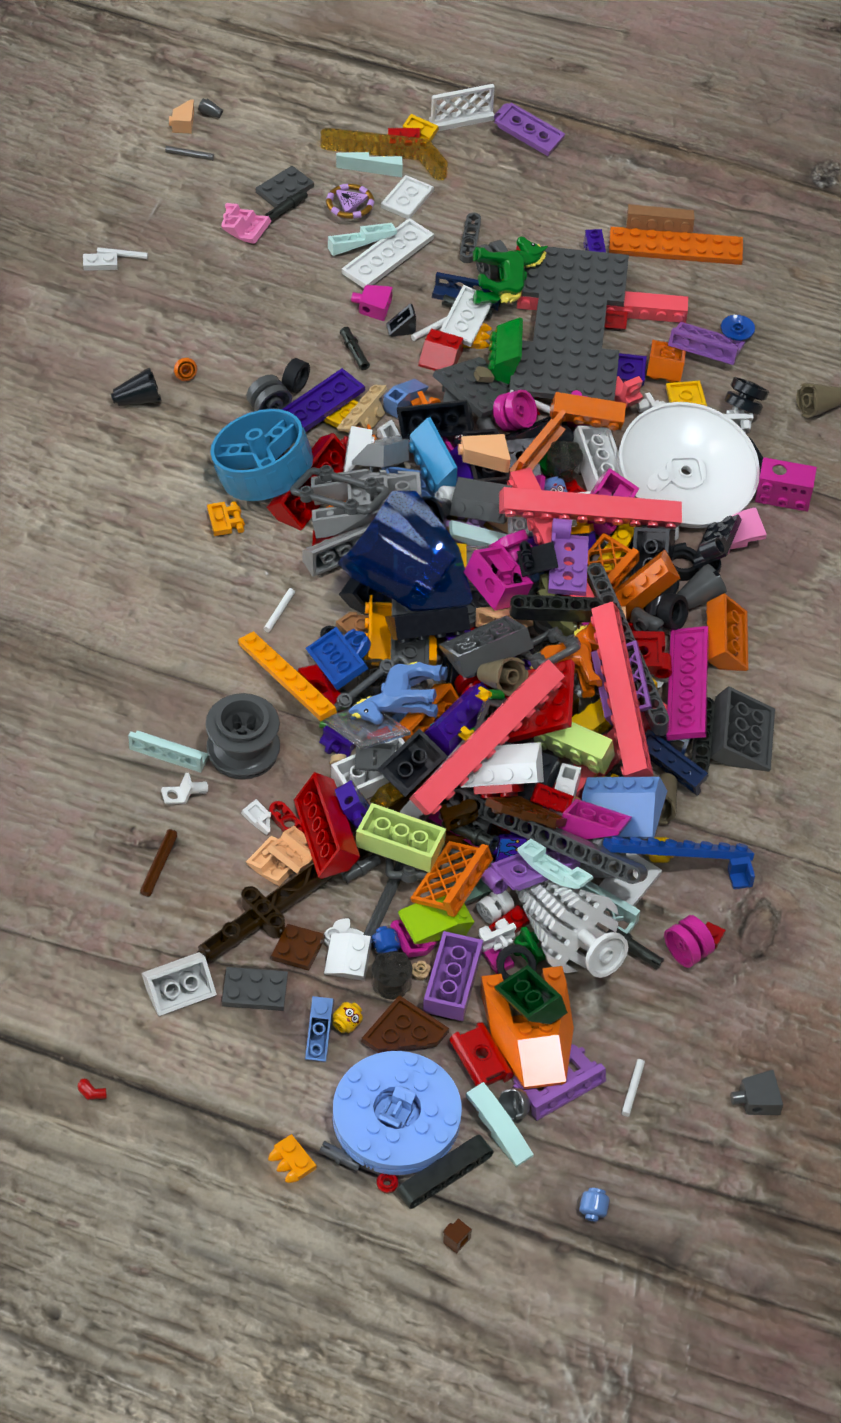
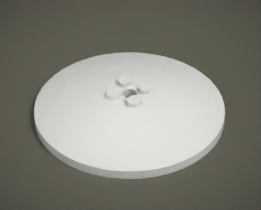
[618,402,760,528]

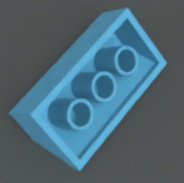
[409,417,457,495]

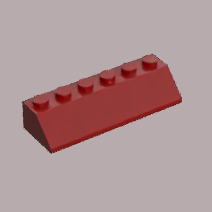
[267,433,347,530]
[294,772,360,879]

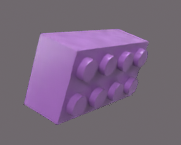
[423,931,483,1021]

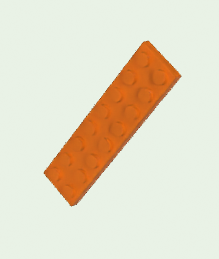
[609,227,743,265]

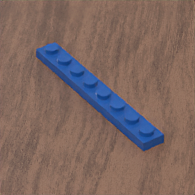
[602,836,754,861]

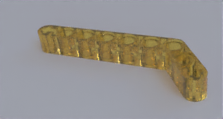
[320,128,448,180]

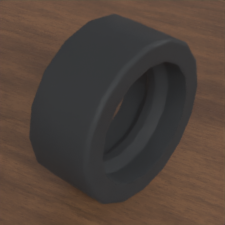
[282,358,310,393]
[672,546,700,581]
[657,593,689,630]
[496,944,536,980]

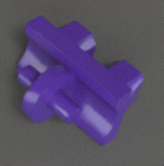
[319,726,356,757]

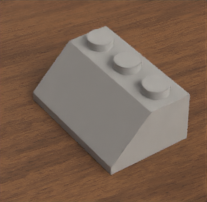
[352,435,409,467]

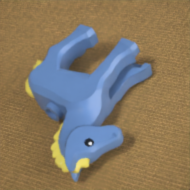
[349,661,448,725]

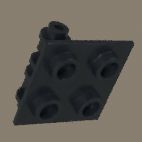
[517,541,559,577]

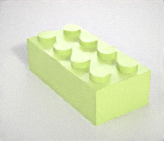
[534,722,615,774]
[356,803,446,873]

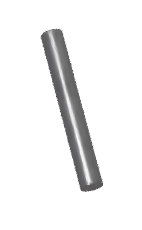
[165,146,214,160]

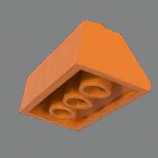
[550,392,626,430]
[614,550,680,620]
[706,593,748,671]
[392,683,459,742]

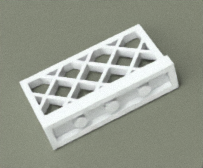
[429,84,494,131]

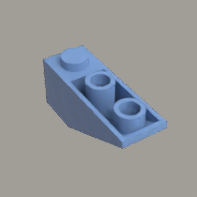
[383,379,429,418]
[305,996,334,1061]

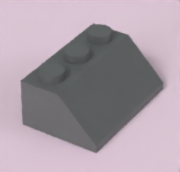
[450,477,512,524]

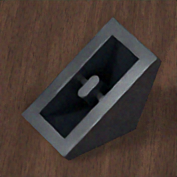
[386,303,416,337]

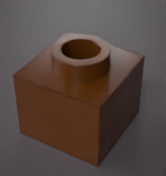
[443,1218,472,1254]

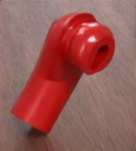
[77,1078,107,1100]

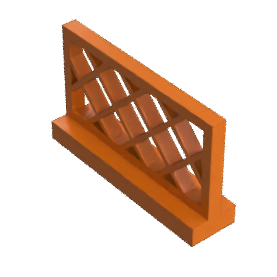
[509,409,566,474]
[587,533,639,590]
[410,841,493,917]

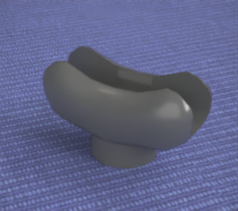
[630,607,664,632]

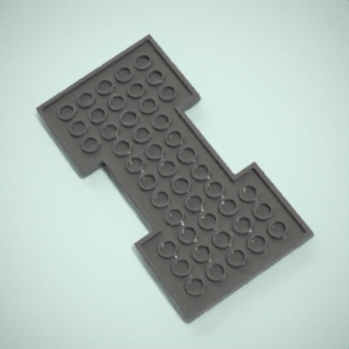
[509,246,629,401]

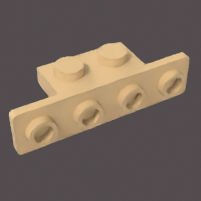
[337,385,387,432]

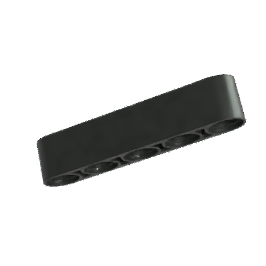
[509,595,603,622]
[691,697,715,782]
[396,1135,494,1209]

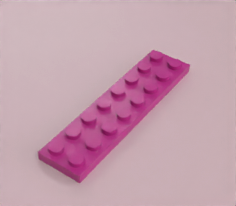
[666,626,709,740]

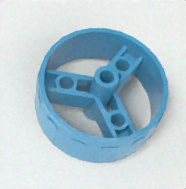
[210,409,313,501]

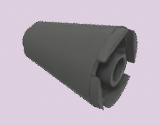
[677,564,727,609]

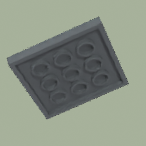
[433,357,510,418]

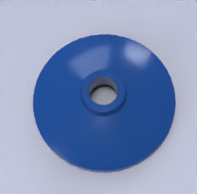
[721,315,755,341]

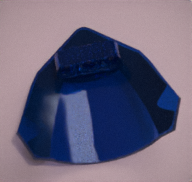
[338,491,472,611]

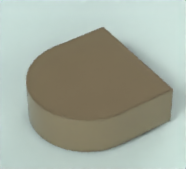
[474,366,495,383]

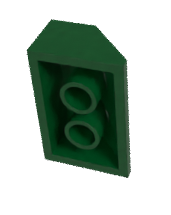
[494,965,568,1024]

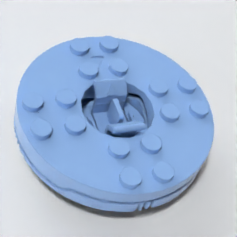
[333,1051,462,1175]

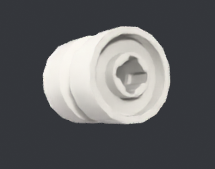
[476,890,514,924]

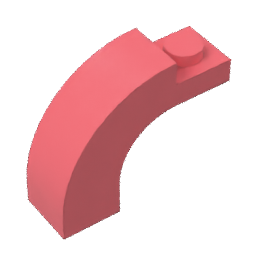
[614,376,643,408]

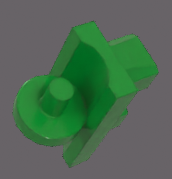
[513,927,546,966]

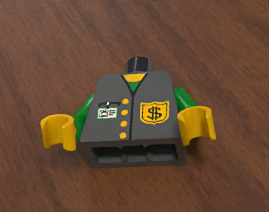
[458,686,507,741]

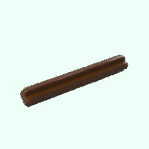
[140,829,177,897]

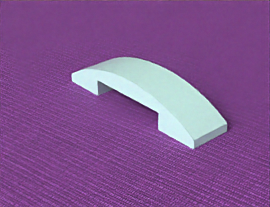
[517,839,593,889]

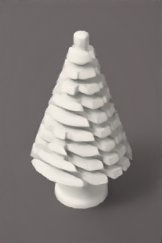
[515,880,628,978]

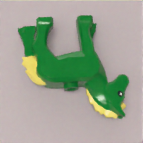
[473,236,548,304]

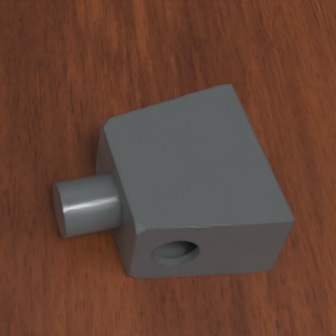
[730,1070,783,1115]

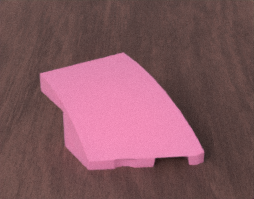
[221,203,272,244]
[728,507,767,554]

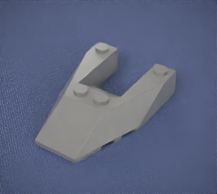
[311,469,422,538]

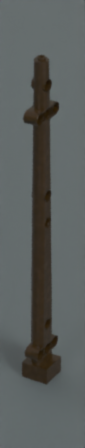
[197,692,580,963]

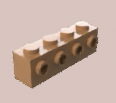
[626,204,695,233]

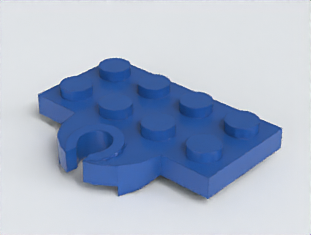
[305,627,371,690]

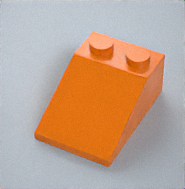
[646,340,686,383]

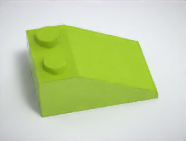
[398,895,474,944]

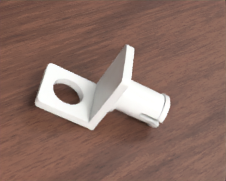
[161,773,208,804]

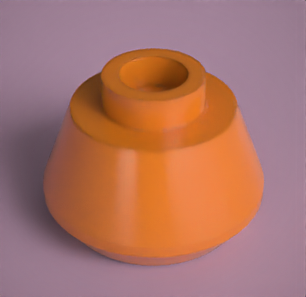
[174,358,197,381]

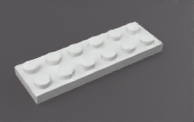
[342,218,434,288]

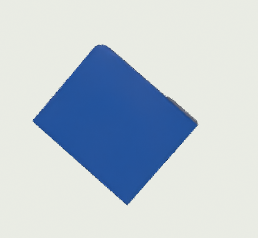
[728,856,755,889]

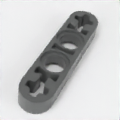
[460,213,481,263]

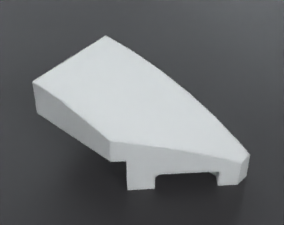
[241,799,271,835]

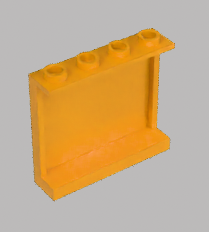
[364,595,437,668]

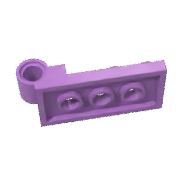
[494,103,565,156]
[548,518,589,596]
[482,844,581,894]

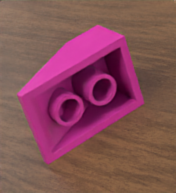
[560,799,632,839]

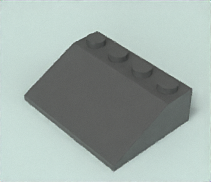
[439,615,534,678]
[710,686,775,772]

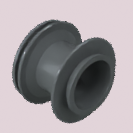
[205,693,280,780]

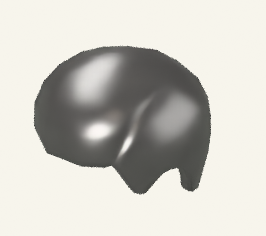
[499,1088,530,1120]

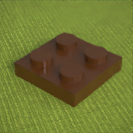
[271,924,325,971]

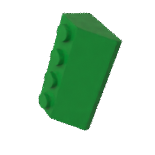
[488,317,523,384]

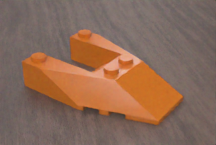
[480,966,574,1089]

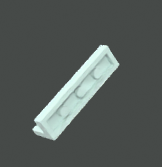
[128,731,208,773]
[580,881,640,934]

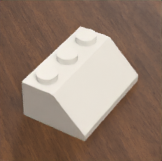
[142,952,217,1016]

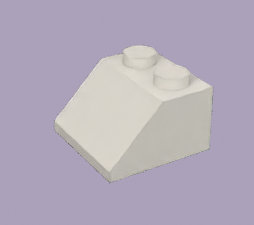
[324,933,372,981]

